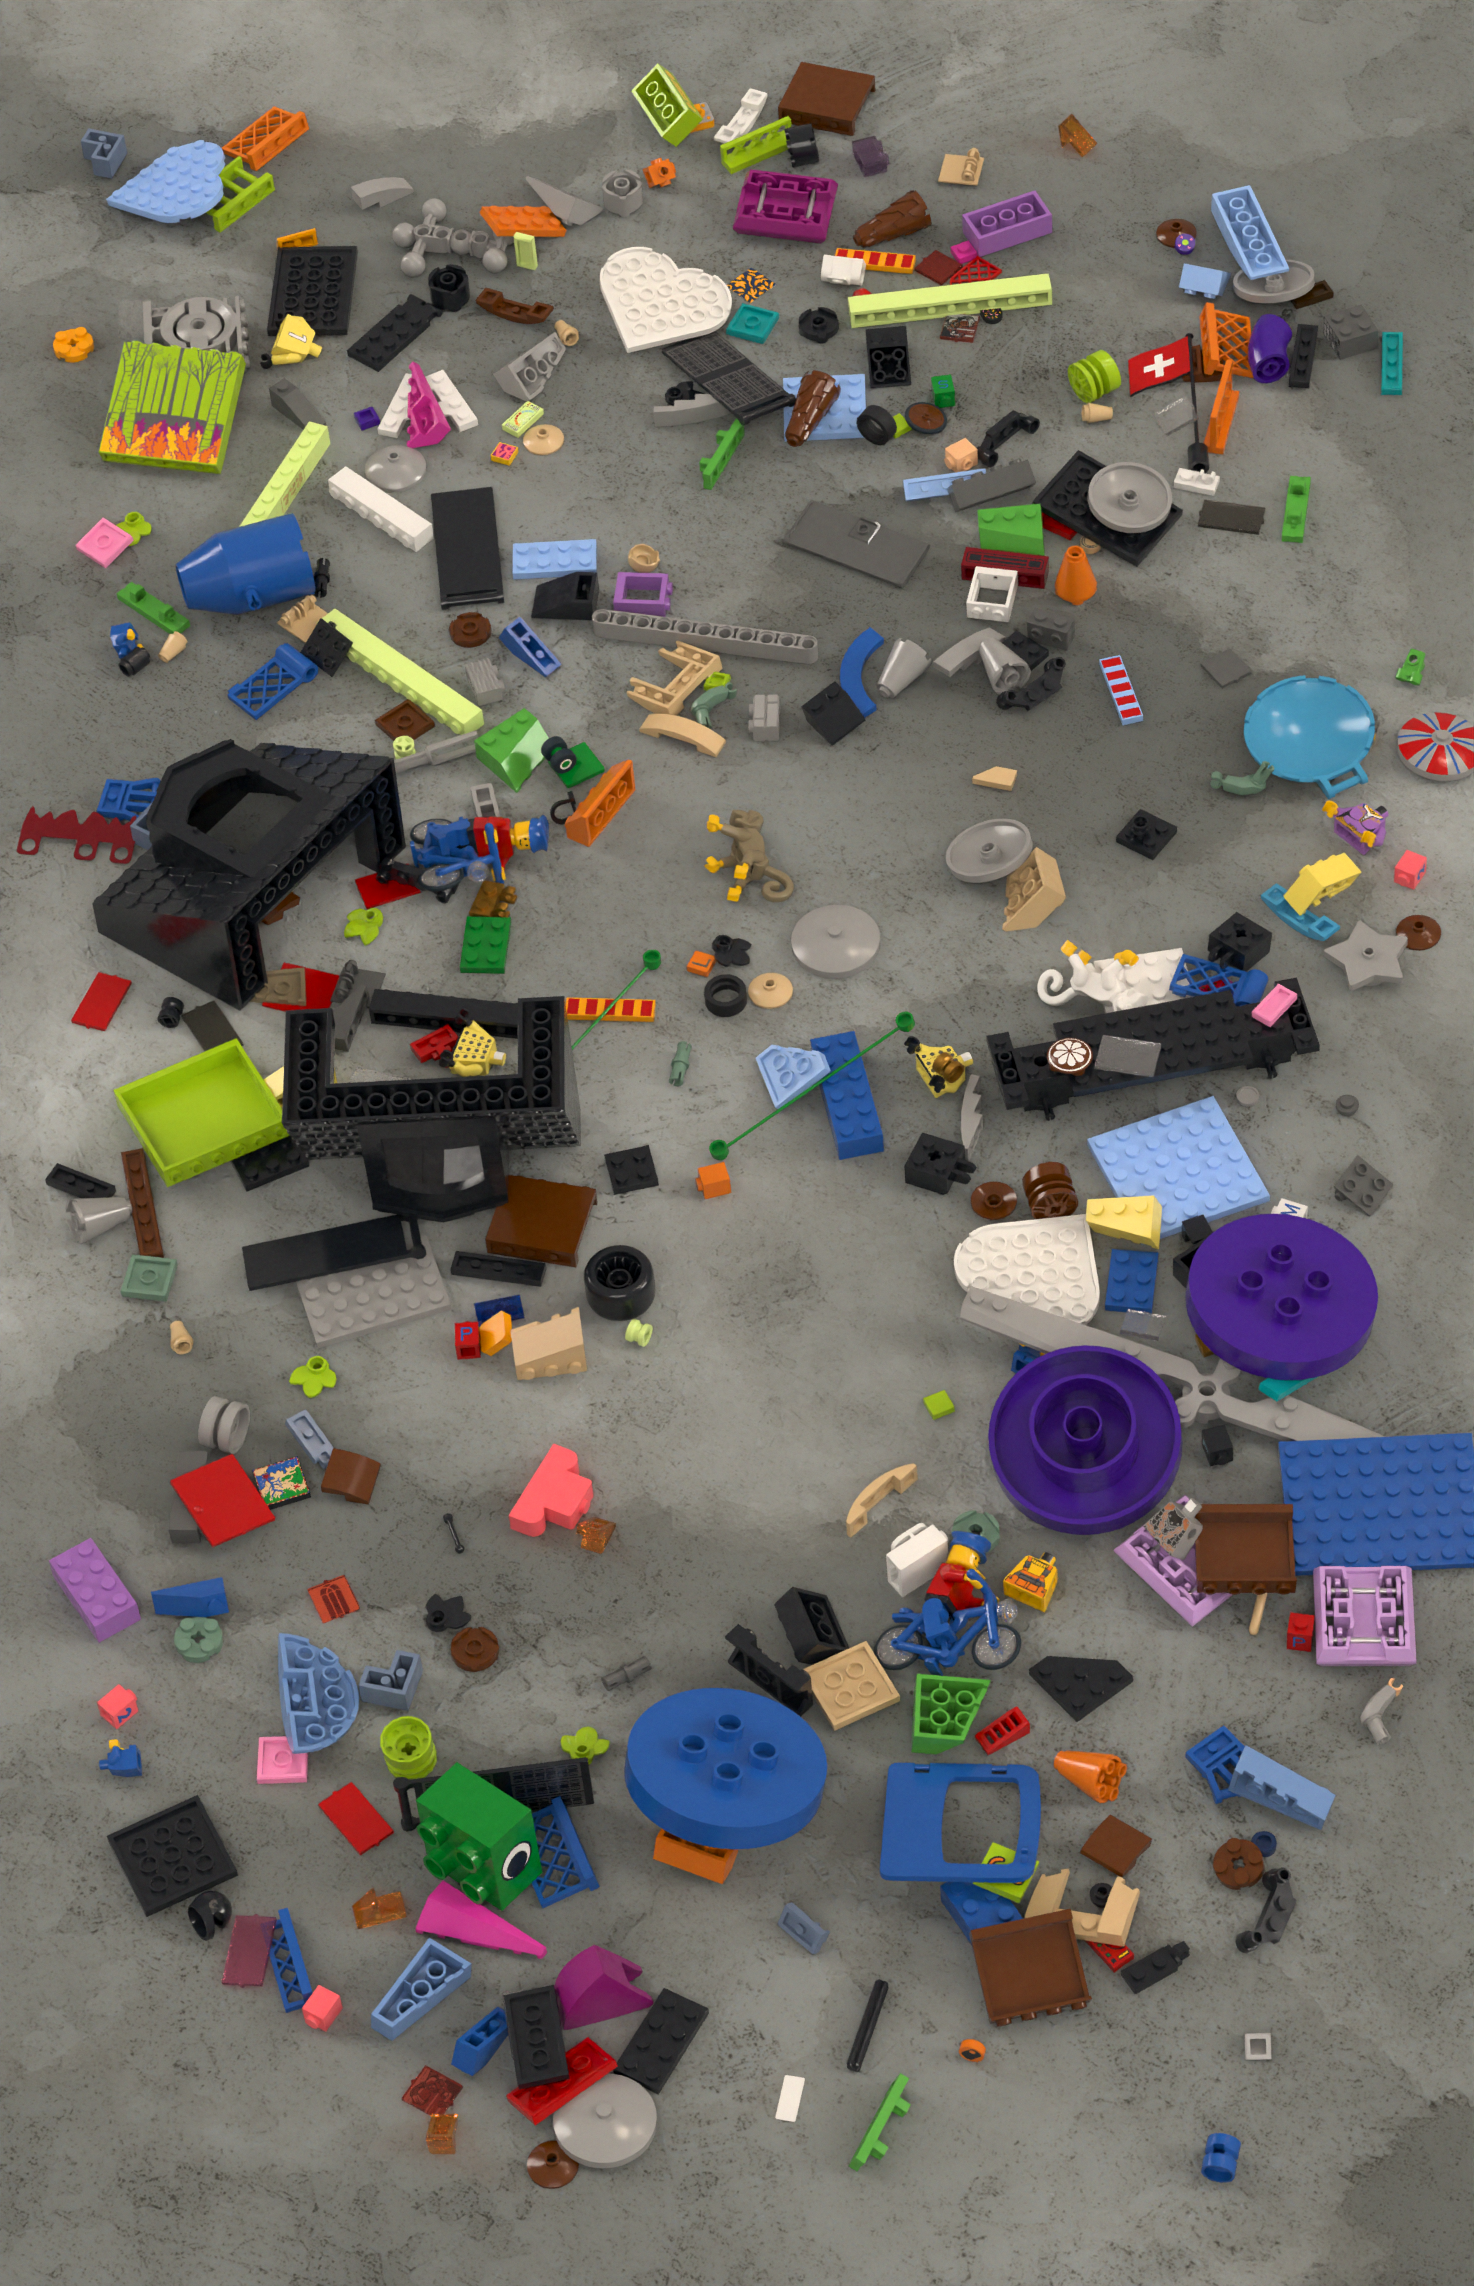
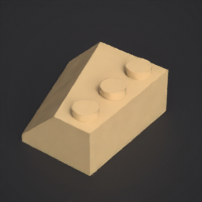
[1002,847,1066,931]
[511,1307,587,1380]

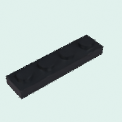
[1289,324,1318,389]
[450,1251,546,1287]

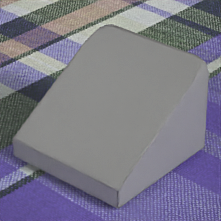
[1244,2032,1272,2060]

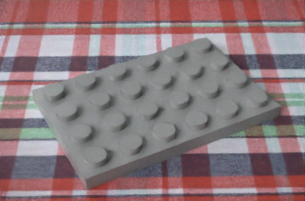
[295,1235,452,1348]

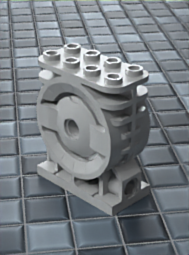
[143,296,250,372]

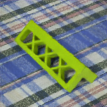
[720,116,791,174]

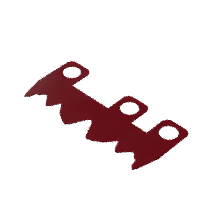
[16,806,137,864]

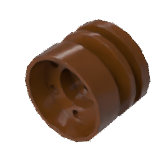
[1022,1162,1078,1219]

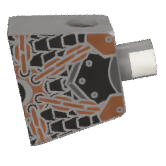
[1143,1498,1203,1560]

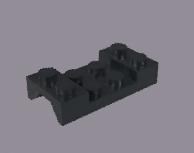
[725,1624,813,1717]

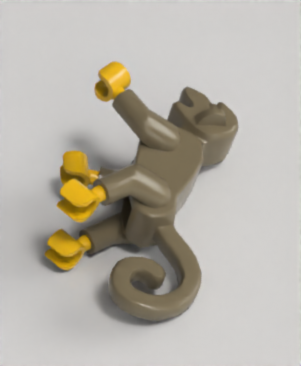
[704,810,794,902]

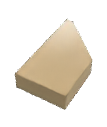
[972,766,1017,791]

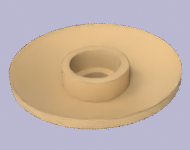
[523,424,564,455]
[748,973,793,1009]

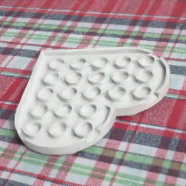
[600,247,732,353]
[954,1214,1100,1325]

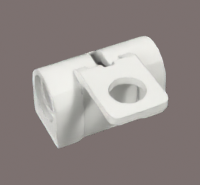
[821,255,866,286]

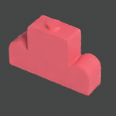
[509,1444,594,1537]

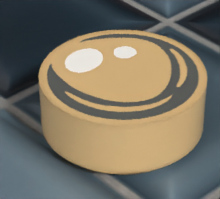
[1080,536,1101,554]

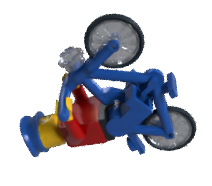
[409,815,549,891]
[874,1531,1021,1676]

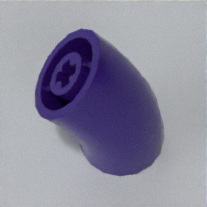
[1248,314,1292,383]

